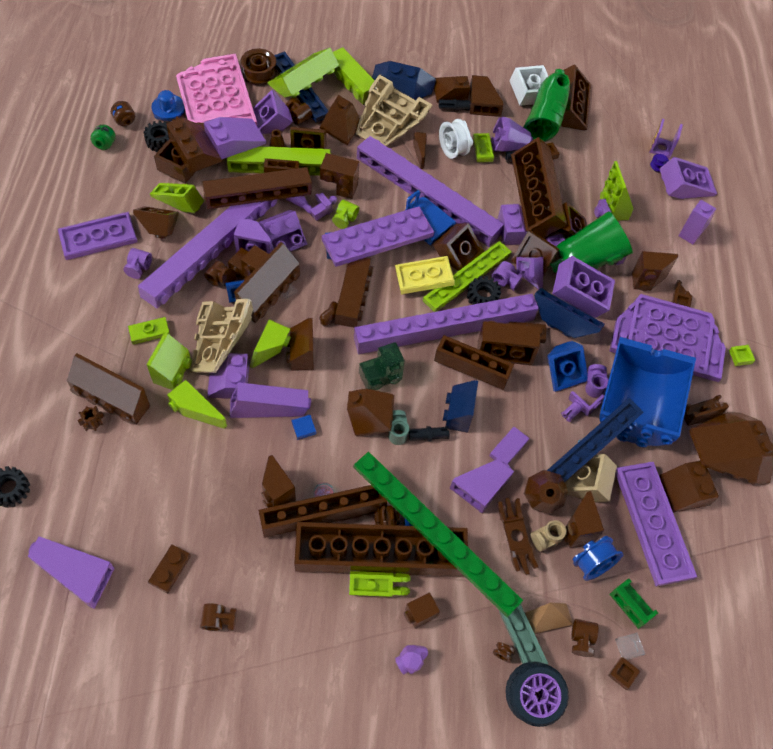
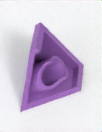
[516,257,544,290]

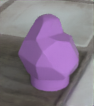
[395,645,428,674]

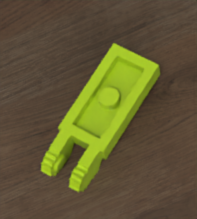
[349,571,411,597]

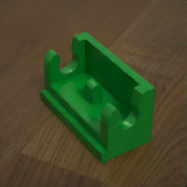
[609,578,658,629]

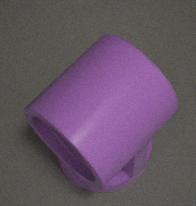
[123,248,152,279]
[491,261,524,291]
[585,364,609,398]

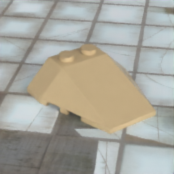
[356,75,432,147]
[190,299,253,373]

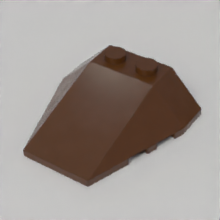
[689,412,773,484]

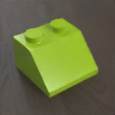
[146,333,192,390]

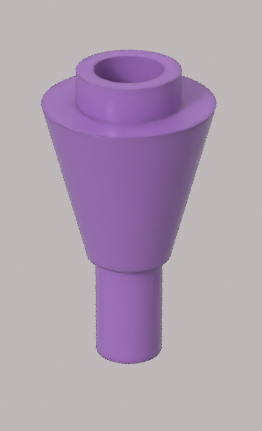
[286,196,313,215]

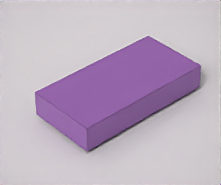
[489,427,529,464]

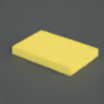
[395,256,455,295]

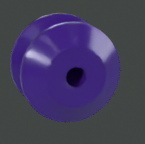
[650,154,669,172]

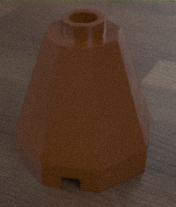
[524,470,568,514]

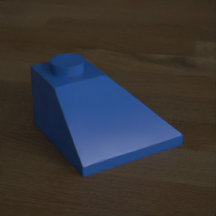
[548,341,588,392]

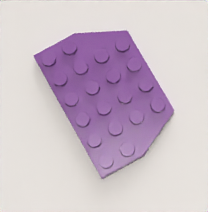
[609,294,726,382]

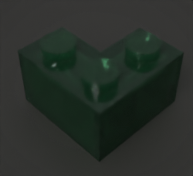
[359,342,405,390]

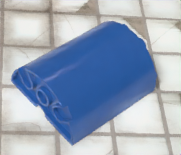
[599,337,696,447]

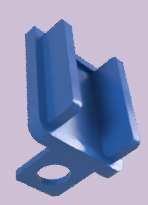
[404,190,456,246]

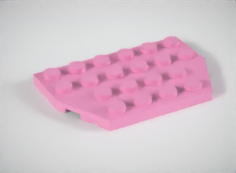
[176,54,257,126]

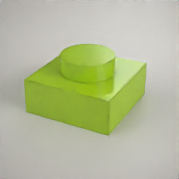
[729,345,755,366]

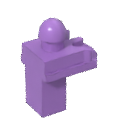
[310,192,337,221]

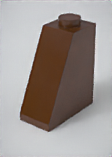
[470,75,504,117]

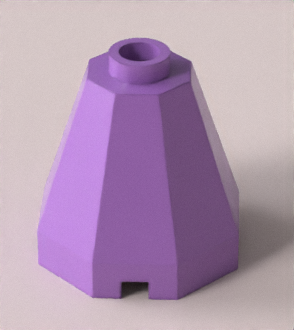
[491,117,533,152]

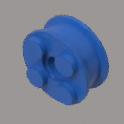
[572,536,624,581]

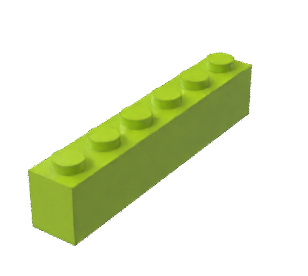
[227,146,330,176]

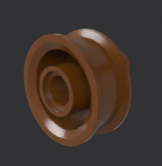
[241,48,277,84]

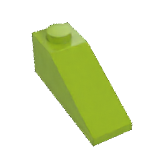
[150,183,204,213]
[167,380,227,429]

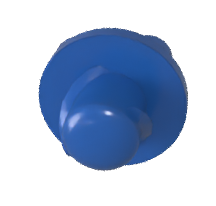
[151,90,185,121]

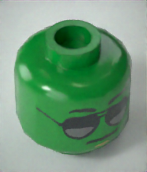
[90,124,116,150]

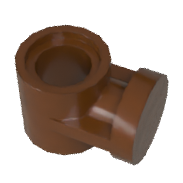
[286,98,312,125]
[204,261,236,286]
[200,603,237,631]
[571,619,599,657]

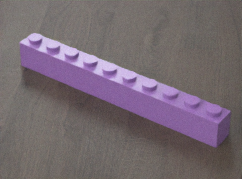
[357,136,504,247]
[138,199,278,308]
[354,293,538,355]

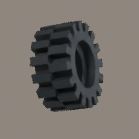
[143,120,169,152]
[467,276,501,305]
[0,466,30,508]

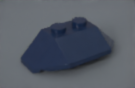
[372,61,436,100]
[534,288,605,338]

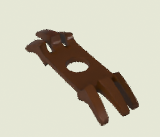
[498,497,538,575]

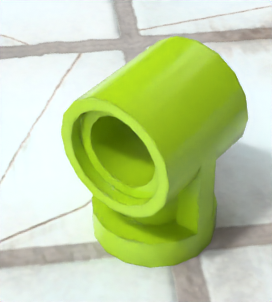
[332,199,360,229]

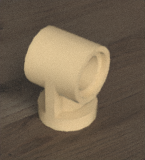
[531,520,566,552]

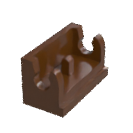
[684,395,729,426]

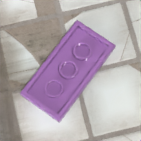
[58,212,138,260]

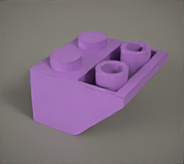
[258,210,307,251]

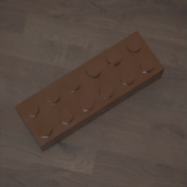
[511,137,567,238]

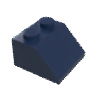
[442,380,478,433]

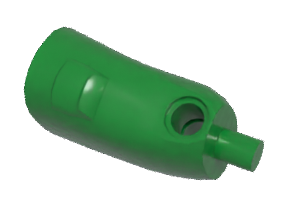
[523,69,570,142]
[550,211,633,273]

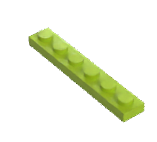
[423,241,512,312]

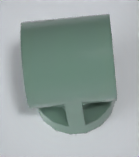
[388,410,409,445]

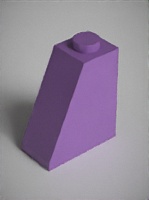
[679,200,716,245]
[450,459,514,513]

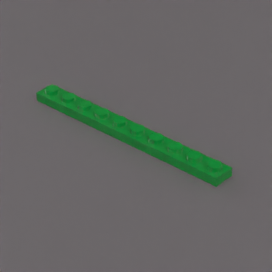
[353,451,523,618]

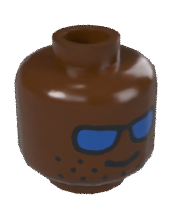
[110,101,136,126]

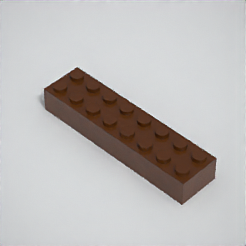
[294,522,468,577]

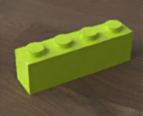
[333,47,375,104]

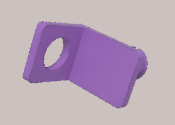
[561,391,605,422]

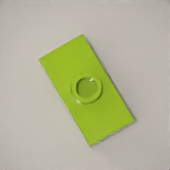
[473,133,494,162]
[128,317,170,345]

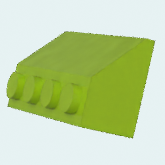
[268,47,339,98]

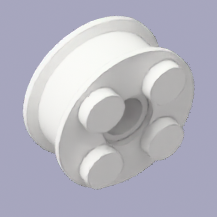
[439,119,473,159]

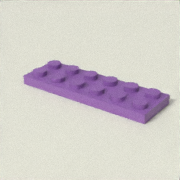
[322,207,434,267]
[615,462,697,587]

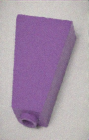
[230,382,311,418]
[28,536,115,609]

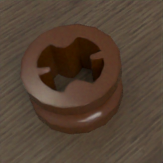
[493,642,515,662]

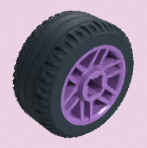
[505,662,569,727]

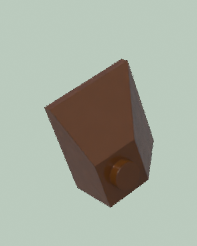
[434,76,470,103]
[319,95,360,146]
[558,202,586,237]
[133,206,179,239]
[347,388,394,437]

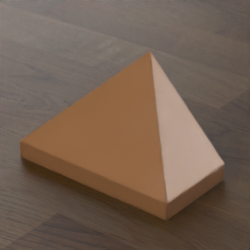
[525,603,573,634]

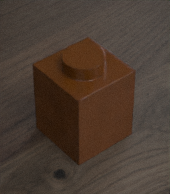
[404,592,440,629]

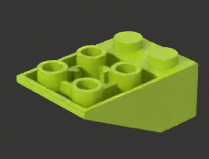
[600,161,634,221]

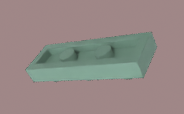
[499,604,548,665]

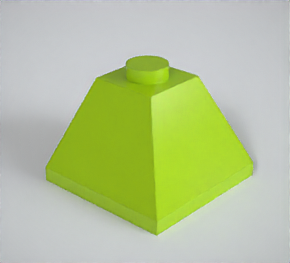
[249,320,291,368]

